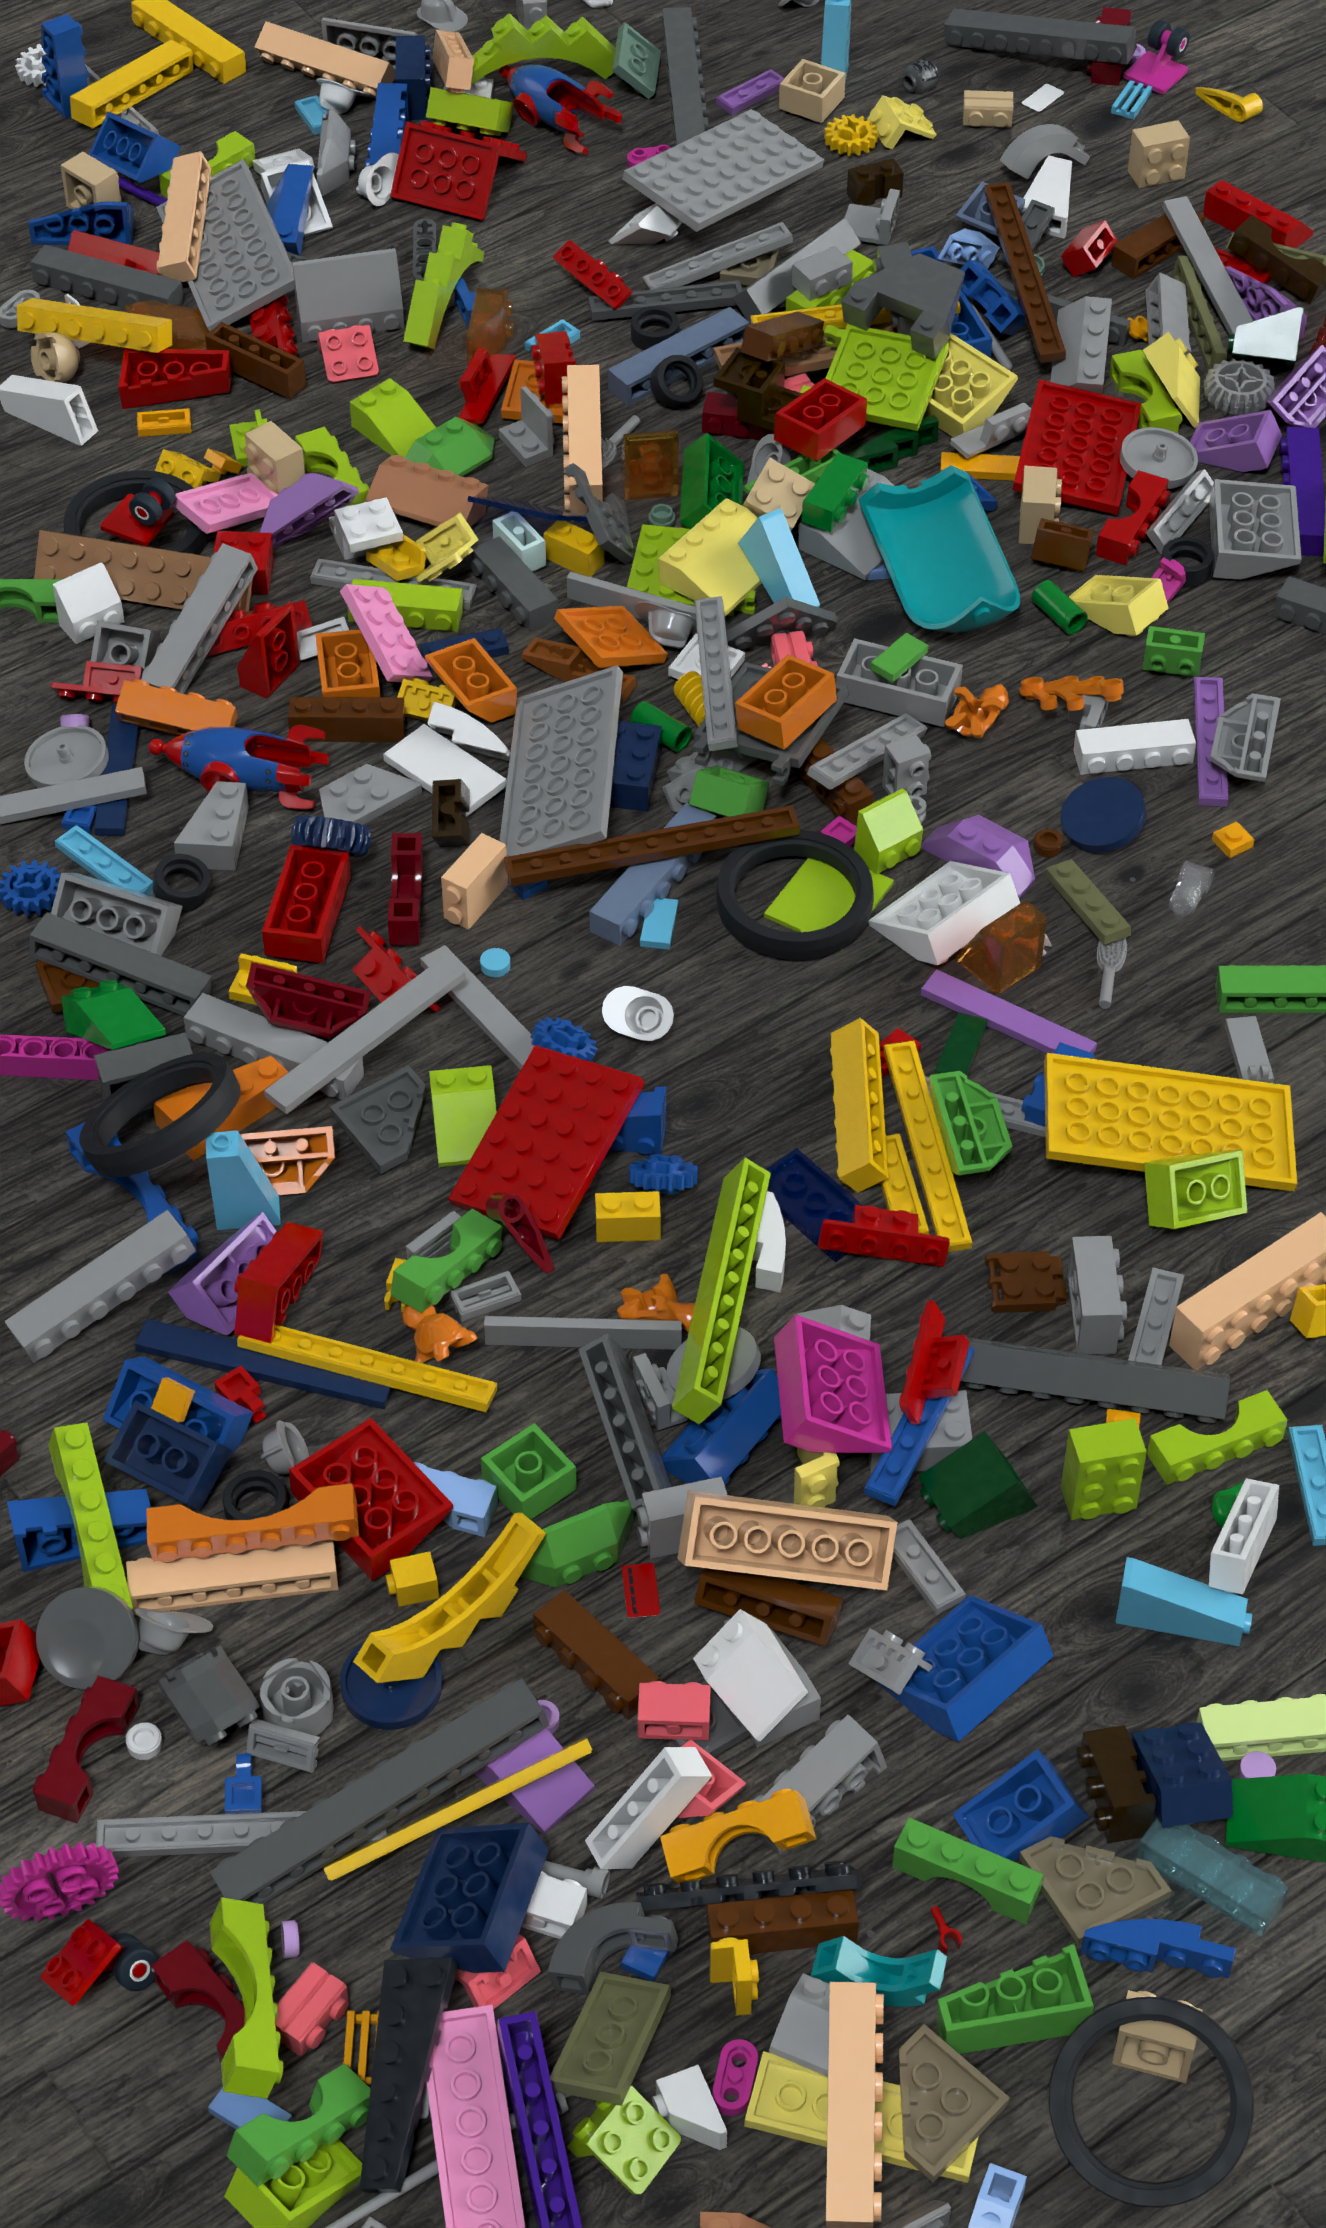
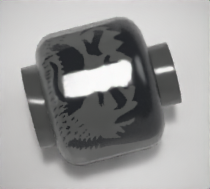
[902,59,938,95]

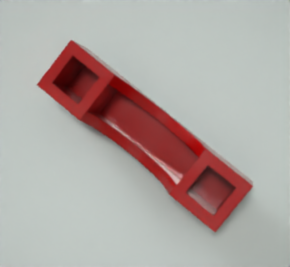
[1096,470,1171,565]

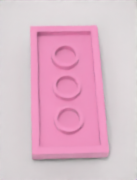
[173,473,278,534]
[340,584,433,682]

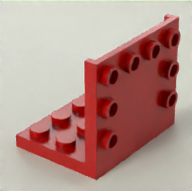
[390,120,527,220]

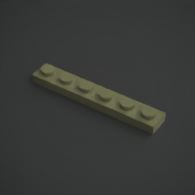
[1171,256,1227,370]

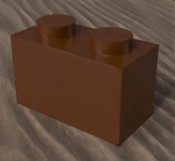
[1031,518,1095,571]

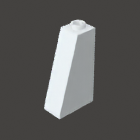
[1021,155,1072,239]
[0,375,98,446]

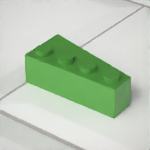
[936,1944,1094,2054]

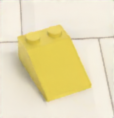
[1142,332,1200,429]
[1069,575,1168,637]

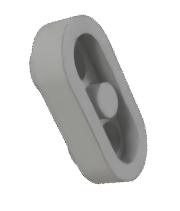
[0,290,40,328]

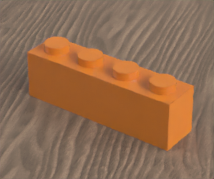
[115,679,238,735]

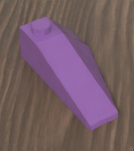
[1225,266,1307,339]
[168,1212,277,1336]

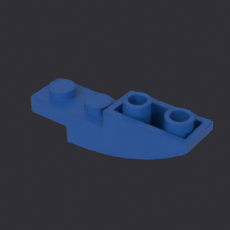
[1081,1919,1236,1978]

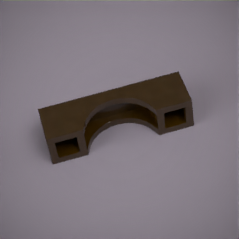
[1228,215,1326,304]

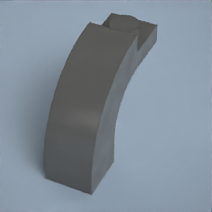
[547,1902,679,1995]

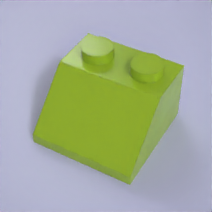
[854,788,923,874]

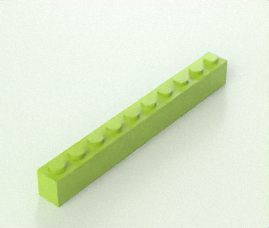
[672,1158,771,1424]

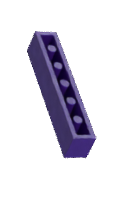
[1279,427,1325,556]
[496,2011,582,2228]

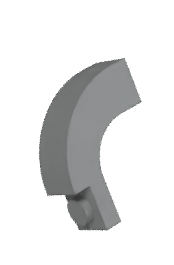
[1000,124,1090,179]

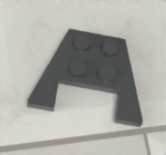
[564,463,634,565]

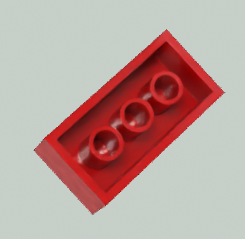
[262,845,351,963]

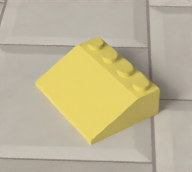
[923,333,1018,437]
[658,498,762,616]

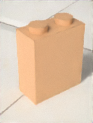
[441,833,508,930]

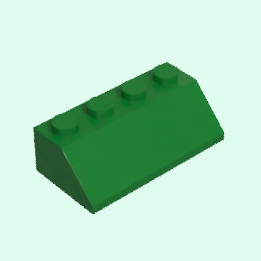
[680,433,744,529]

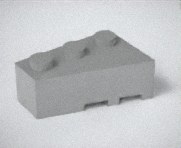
[174,781,249,871]

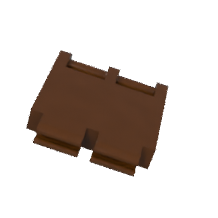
[985,1251,1067,1313]

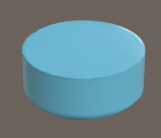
[480,948,511,978]

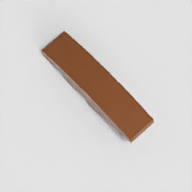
[521,637,637,703]

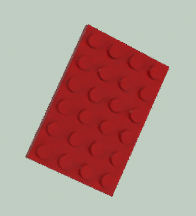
[1012,379,1142,515]
[448,1045,645,1240]

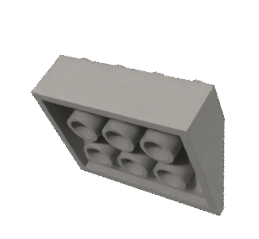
[292,248,404,342]
[798,469,894,580]
[1209,479,1301,580]

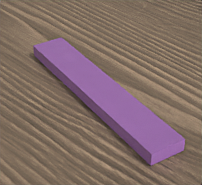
[1193,677,1228,806]
[921,969,1097,1053]

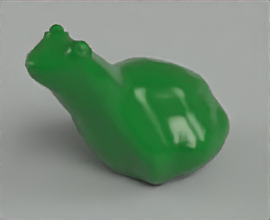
[1212,1480,1245,1528]

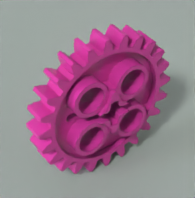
[0,1842,119,1922]

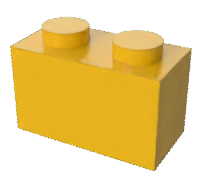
[543,518,605,577]
[595,1191,661,1242]

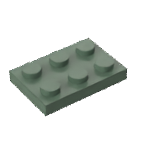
[612,22,661,99]

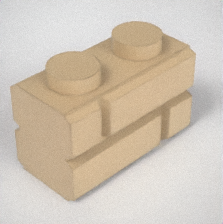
[963,90,1013,128]

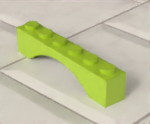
[48,1423,133,1611]
[209,1897,283,2099]

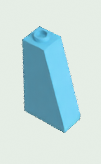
[821,0,851,82]
[738,508,820,607]
[205,1131,281,1230]
[1115,1557,1252,1646]

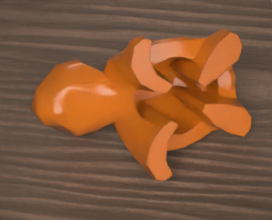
[945,684,1009,738]
[617,1274,695,1332]
[401,1304,477,1363]

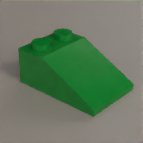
[61,980,166,1050]
[1225,1774,1326,1863]

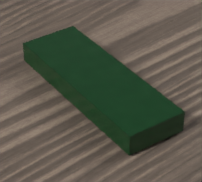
[934,1012,988,1076]

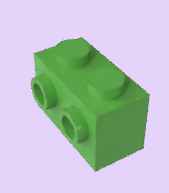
[1142,626,1205,677]

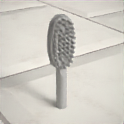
[601,415,641,470]
[1097,937,1127,1009]

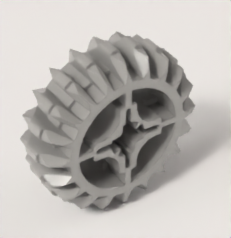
[1203,358,1275,416]

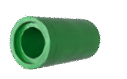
[1032,580,1088,635]
[630,701,692,752]

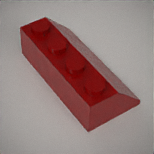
[1203,180,1314,248]

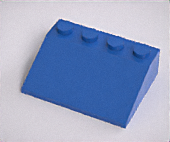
[877,1595,1053,1742]

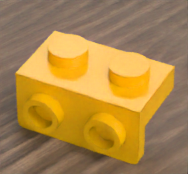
[709,1937,759,2016]

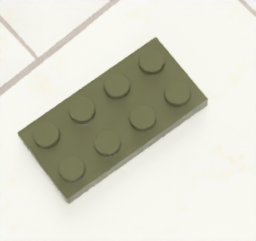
[550,1972,671,2106]

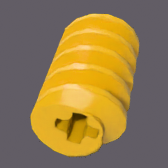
[674,671,705,727]

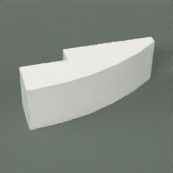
[428,702,510,761]
[752,1191,786,1293]

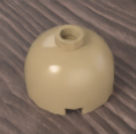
[31,332,80,383]

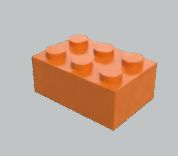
[315,629,380,697]
[735,654,837,749]

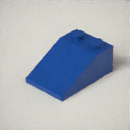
[953,1749,1089,1861]

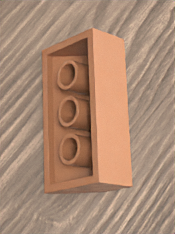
[365,455,489,527]

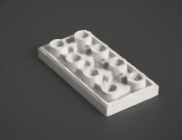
[384,724,507,817]

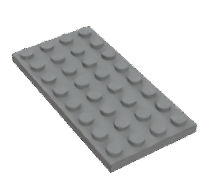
[622,109,824,232]
[156,159,295,331]
[500,665,623,857]

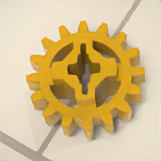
[824,114,878,156]

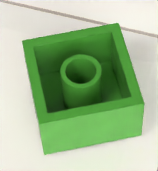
[689,765,770,817]
[481,1423,577,1520]

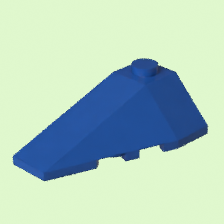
[266,164,314,256]
[28,202,136,245]

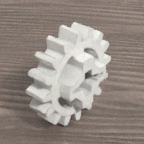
[15,44,46,87]

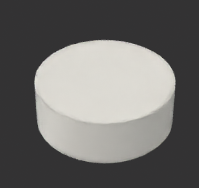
[126,1723,163,1760]

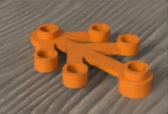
[1019,676,1124,711]

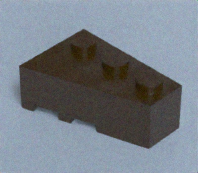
[1077,1725,1156,1843]

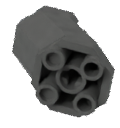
[155,1645,260,1745]

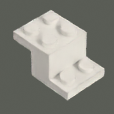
[329,497,403,560]

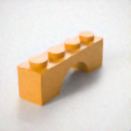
[660,1789,816,1885]

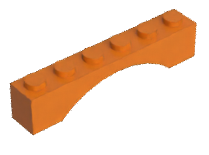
[146,1483,359,1562]

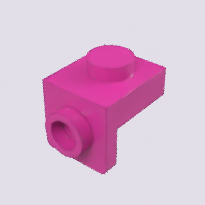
[1151,557,1186,604]

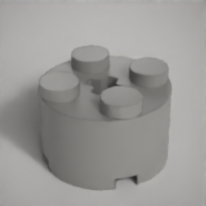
[260,1658,334,1736]

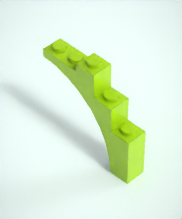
[471,13,616,85]
[403,222,485,350]

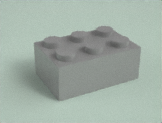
[1067,1236,1127,1354]
[868,1390,972,1473]

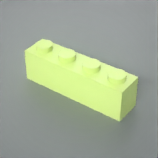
[1196,1694,1326,1761]

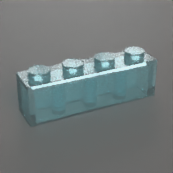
[1136,1818,1289,1937]

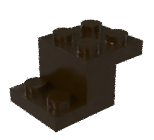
[713,347,803,431]

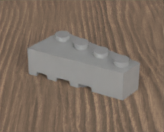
[754,1715,887,1855]

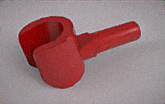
[930,1906,962,1953]

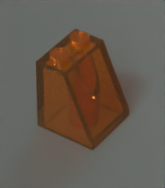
[956,900,1047,995]

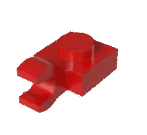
[214,1366,266,1424]

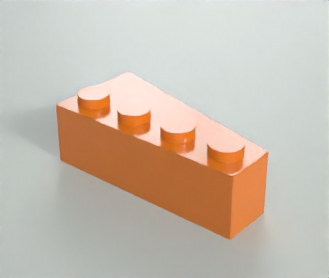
[153,1055,288,1161]

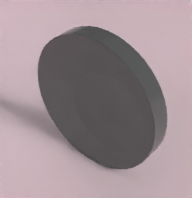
[36,1586,139,1690]

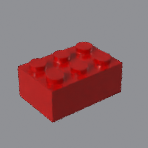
[774,378,868,461]

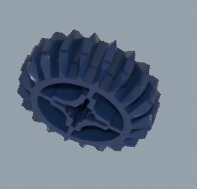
[291,815,371,858]

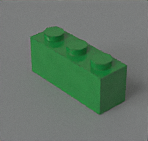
[801,452,870,532]

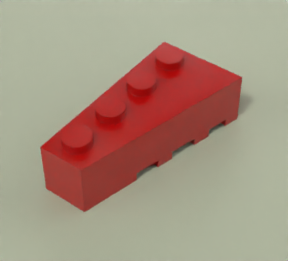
[118,348,233,409]
[234,1222,324,1344]

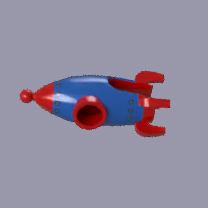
[498,65,622,155]
[148,725,329,810]

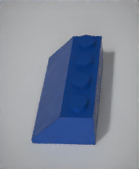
[89,112,181,183]
[103,1356,253,1459]
[661,1368,781,1485]

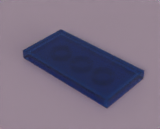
[765,1148,863,1263]

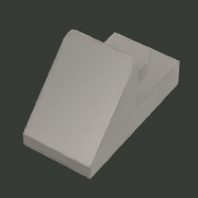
[1067,695,1108,730]

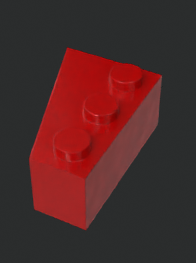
[531,331,576,405]

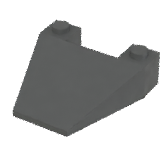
[841,253,965,359]

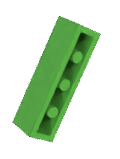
[1215,965,1326,1013]

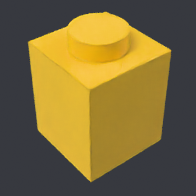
[1290,1284,1326,1338]
[385,1551,439,1607]

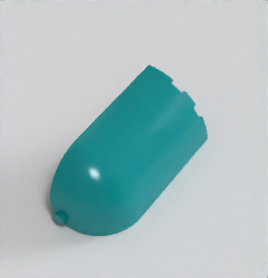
[858,465,1020,633]

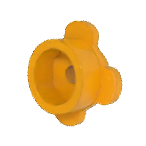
[1127,316,1148,342]

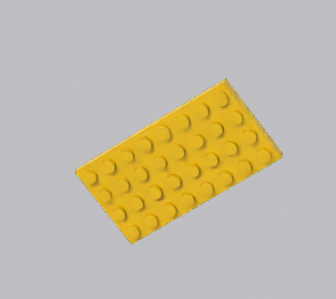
[1044,1053,1297,1192]

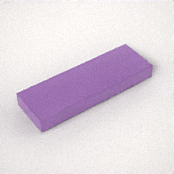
[716,69,785,115]

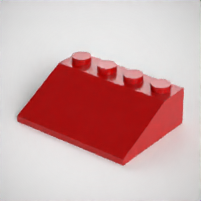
[289,1418,453,1581]

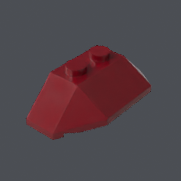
[246,962,371,1038]

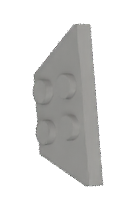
[319,764,422,825]

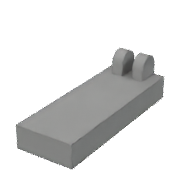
[1224,1016,1274,1083]

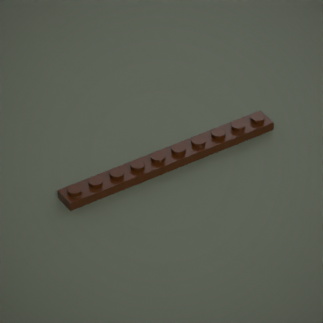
[984,182,1066,363]
[504,805,800,886]

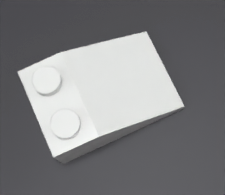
[261,160,333,236]
[693,1609,808,1742]

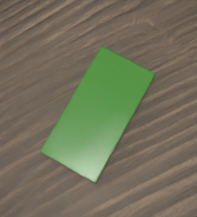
[870,633,929,682]

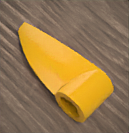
[1195,87,1263,123]

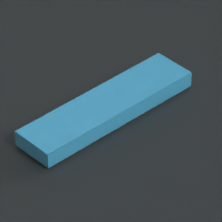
[55,825,153,895]
[1288,1425,1326,1546]

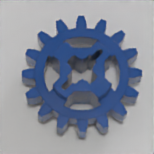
[0,860,61,916]
[530,1017,598,1062]
[629,1154,698,1195]

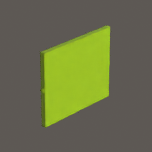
[764,858,894,951]

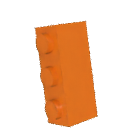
[425,638,517,723]

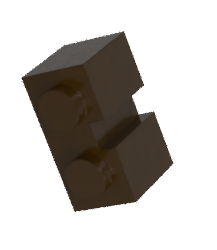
[847,159,904,206]
[432,779,470,847]

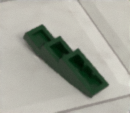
[848,415,939,473]

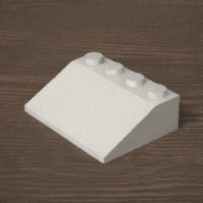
[868,861,1020,965]

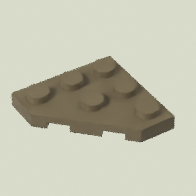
[1019,1836,1172,1945]
[898,2024,1010,2183]

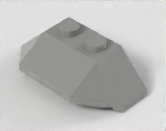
[317,109,356,196]
[1210,693,1281,782]

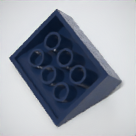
[390,1822,549,1973]

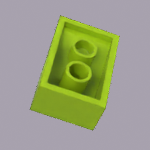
[350,378,436,457]
[429,1065,497,1167]
[1144,1150,1247,1229]
[224,2139,362,2228]

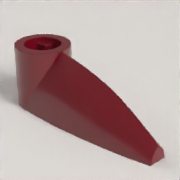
[486,1193,554,1274]

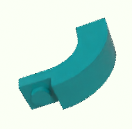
[811,1936,947,2007]

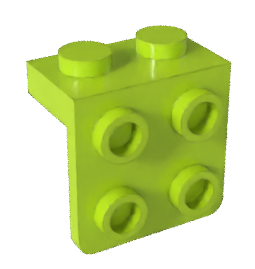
[567,2085,681,2195]

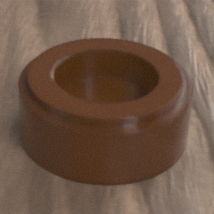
[1033,829,1063,857]

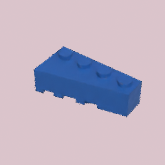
[41,14,89,119]
[609,1086,666,1155]
[7,1489,151,1572]

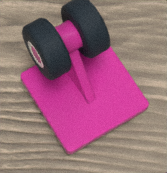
[1123,19,1190,94]

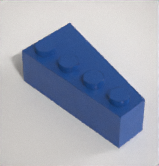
[365,83,410,167]

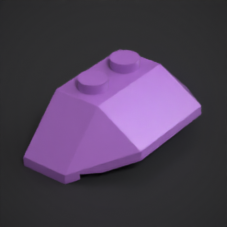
[1266,345,1326,428]
[260,472,359,548]
[921,815,1035,899]

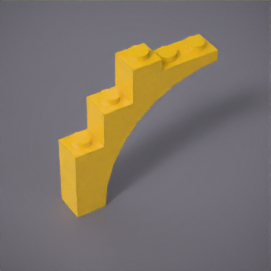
[353,1513,546,1683]

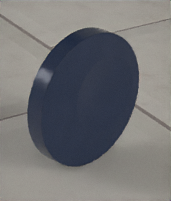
[1060,777,1146,853]
[340,1642,443,1730]

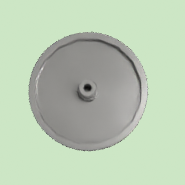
[1119,427,1198,489]
[24,725,109,788]
[666,1327,761,1400]

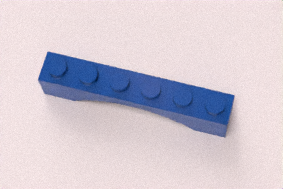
[66,1122,199,1275]

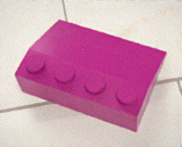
[774,1314,892,1453]

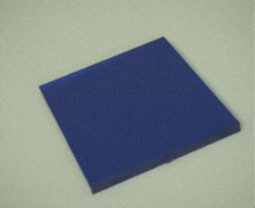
[468,496,588,522]

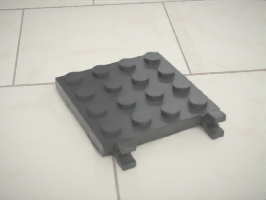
[693,662,849,786]

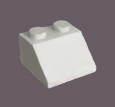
[53,562,124,644]

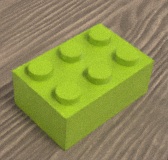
[426,87,514,136]
[1061,1418,1147,1520]

